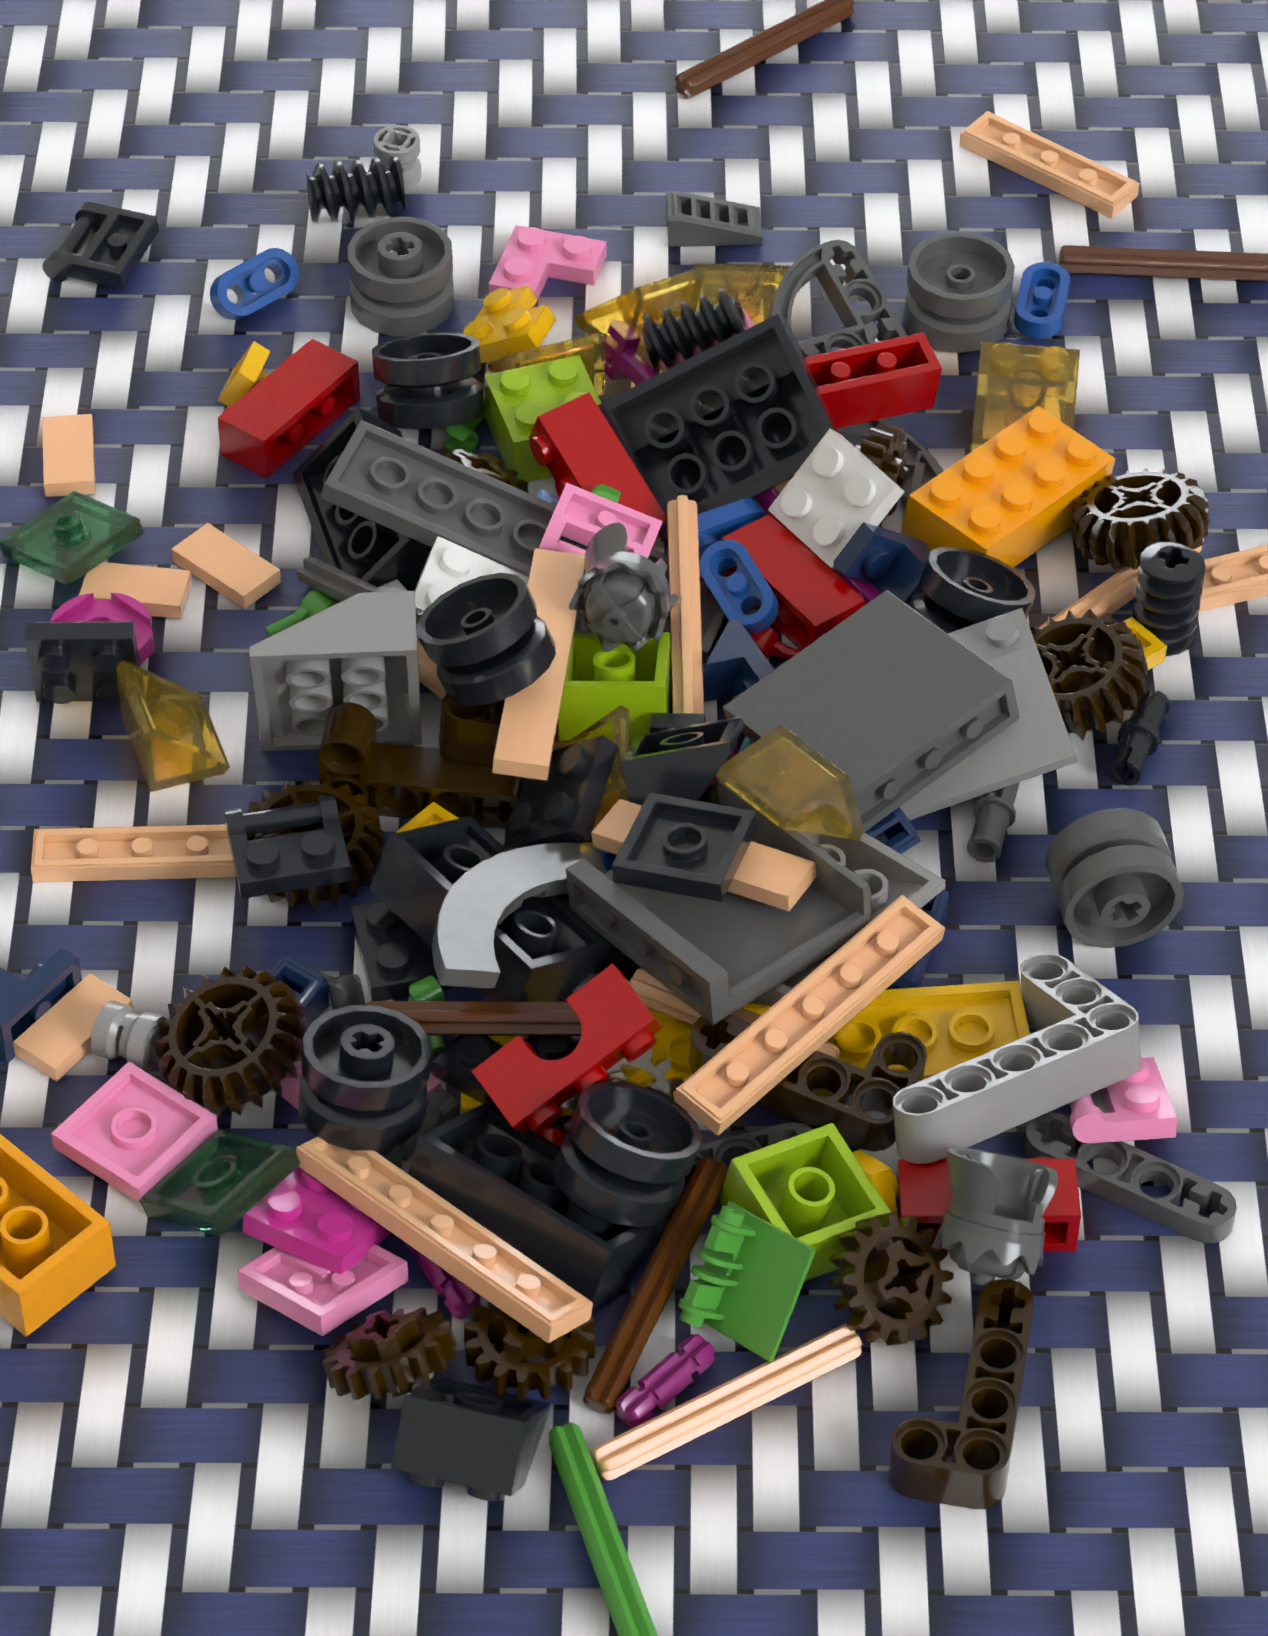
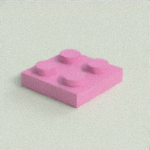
[51,1061,218,1204]

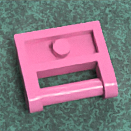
[538,483,663,558]
[1069,1057,1177,1143]

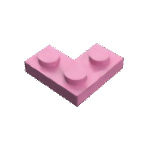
[489,225,607,307]
[237,1244,409,1336]

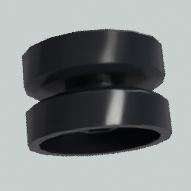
[372,333,485,429]
[909,547,1036,634]
[417,573,556,706]
[298,1005,432,1151]
[551,1081,703,1227]

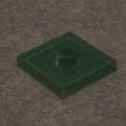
[0,491,143,585]
[139,1129,301,1237]

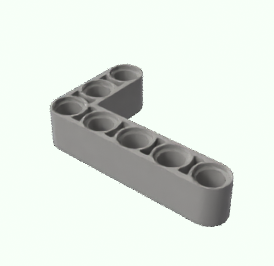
[893,953,1141,1164]

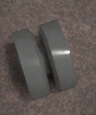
[347,217,454,336]
[904,232,1015,353]
[1046,808,1184,948]

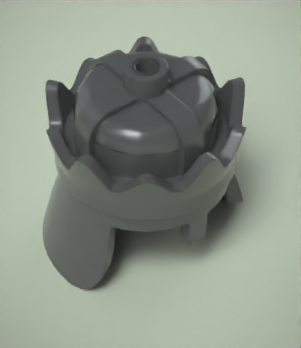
[569,522,682,652]
[931,1147,1058,1286]

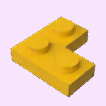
[463,285,557,363]

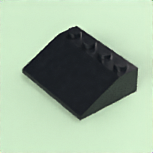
[598,314,837,542]

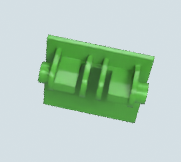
[678,1201,816,1362]

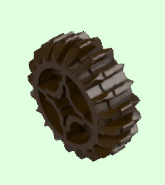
[1071,468,1210,571]
[1030,609,1148,740]
[246,777,384,910]
[154,965,309,1117]

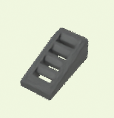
[666,191,763,247]

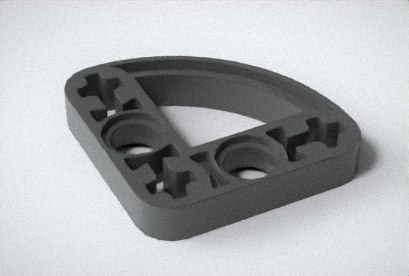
[766,240,906,357]

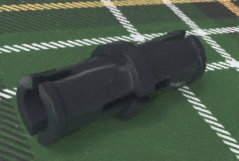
[1107,689,1170,786]

